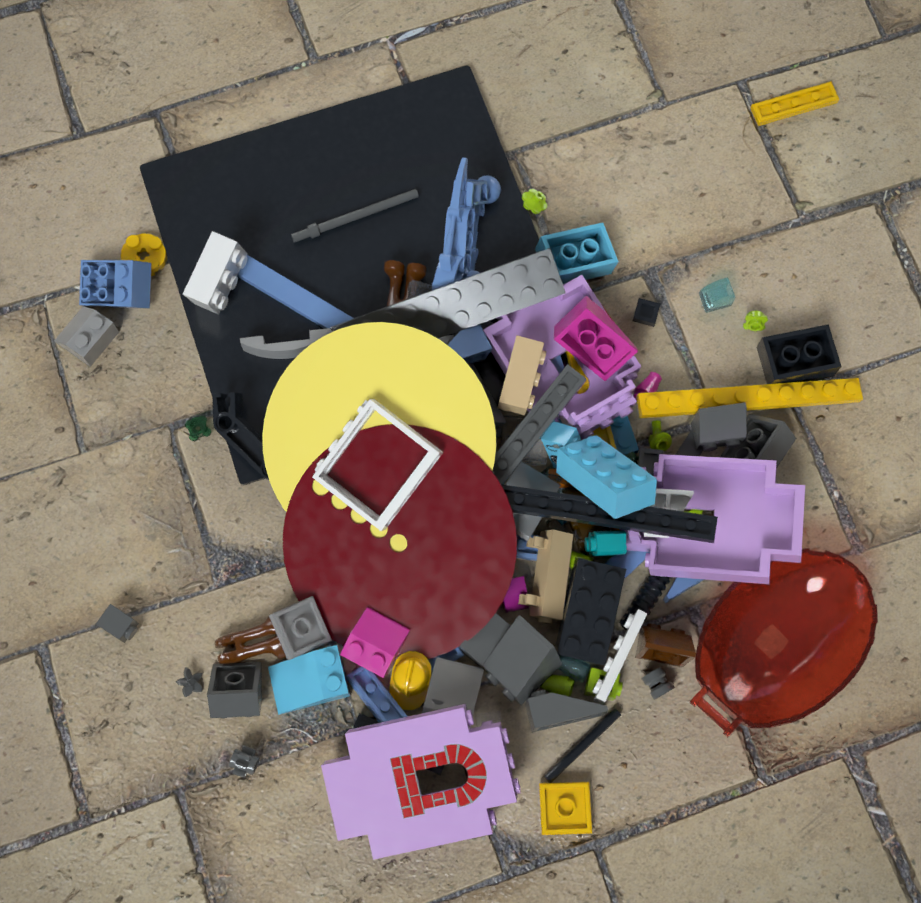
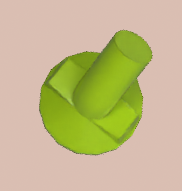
[648,420,672,452]

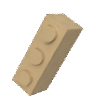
[498,335,547,415]

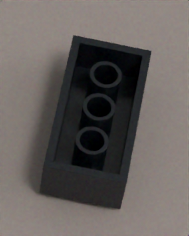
[555,557,626,665]

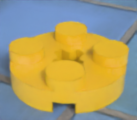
[121,233,167,277]

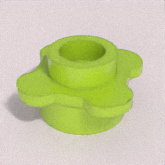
[743,311,768,331]

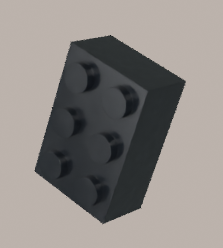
[756,324,842,384]

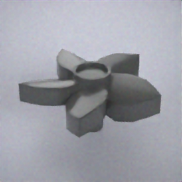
[176,667,203,697]

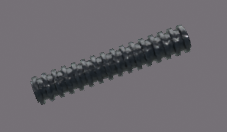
[619,575,673,631]

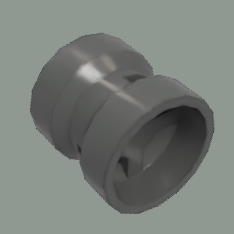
[641,666,675,700]

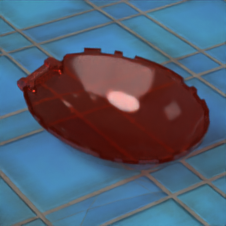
[689,548,878,738]

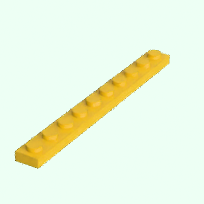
[636,378,863,418]

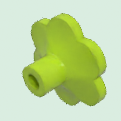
[522,189,548,214]

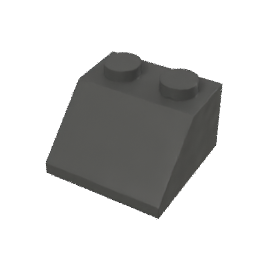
[691,403,746,452]
[207,662,262,718]

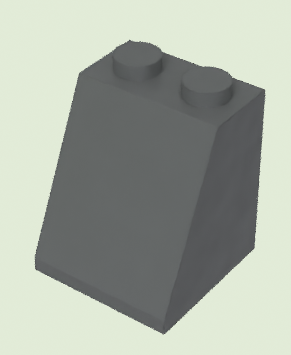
[483,615,562,705]

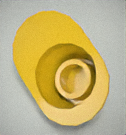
[389,651,431,710]

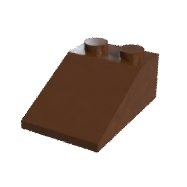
[635,623,696,667]

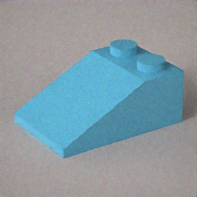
[268,645,350,715]

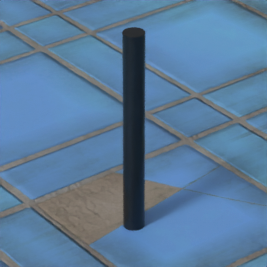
[544,708,621,783]

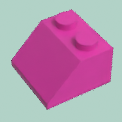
[340,607,410,678]

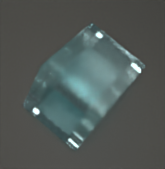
[699,277,736,313]

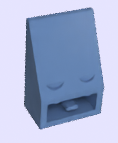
[79,260,151,309]

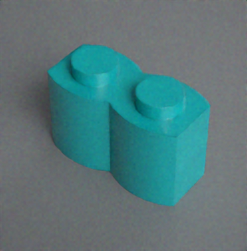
[584,530,627,556]

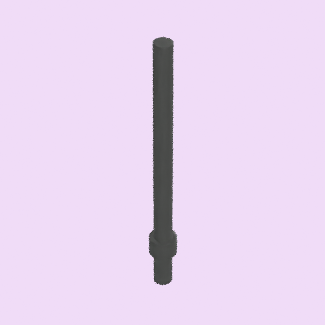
[291,189,419,243]

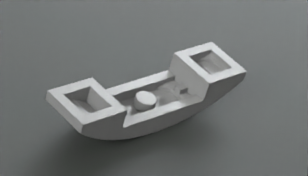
[240,328,332,359]

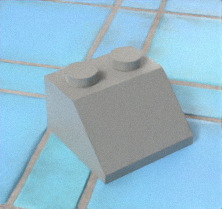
[54,306,119,367]

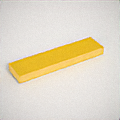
[750,81,839,126]

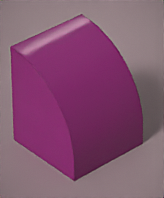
[503,576,529,613]

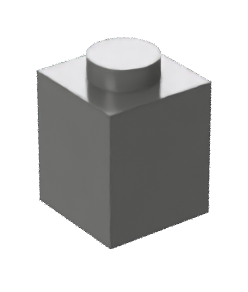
[96,604,139,643]

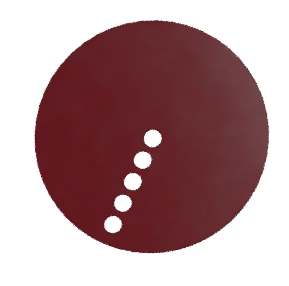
[283,424,517,661]

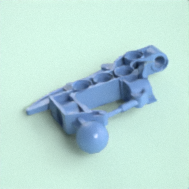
[432,157,501,290]

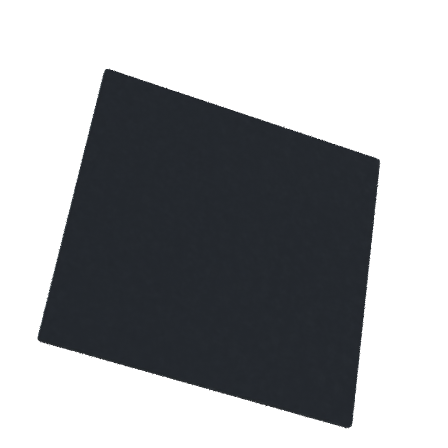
[140,65,569,485]

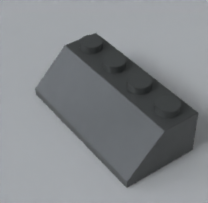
[720,414,797,469]

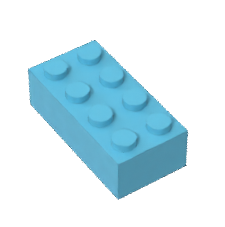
[556,435,657,519]

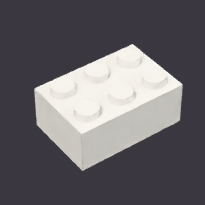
[183,231,247,315]

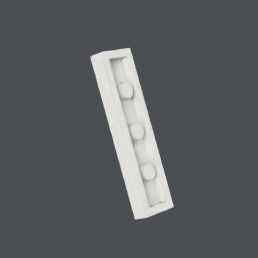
[592,609,647,705]

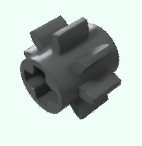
[229,746,260,778]

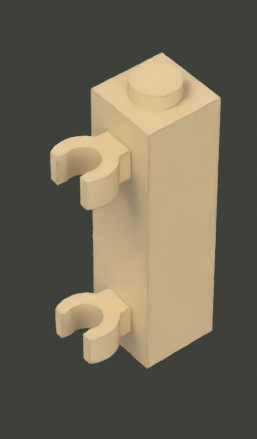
[518,530,573,624]

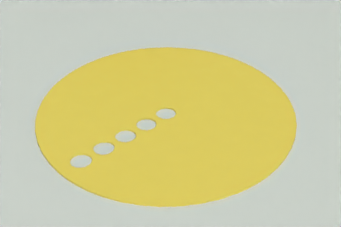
[262,322,496,552]

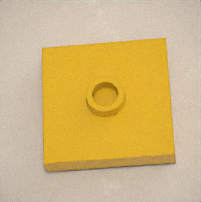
[539,782,592,835]

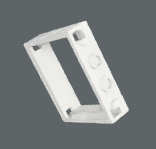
[312,399,443,531]

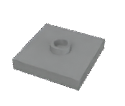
[269,596,332,660]

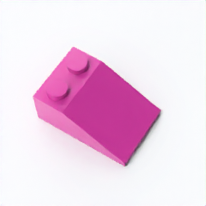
[554,296,638,381]

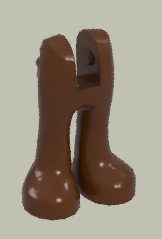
[384,260,427,307]
[215,616,287,664]

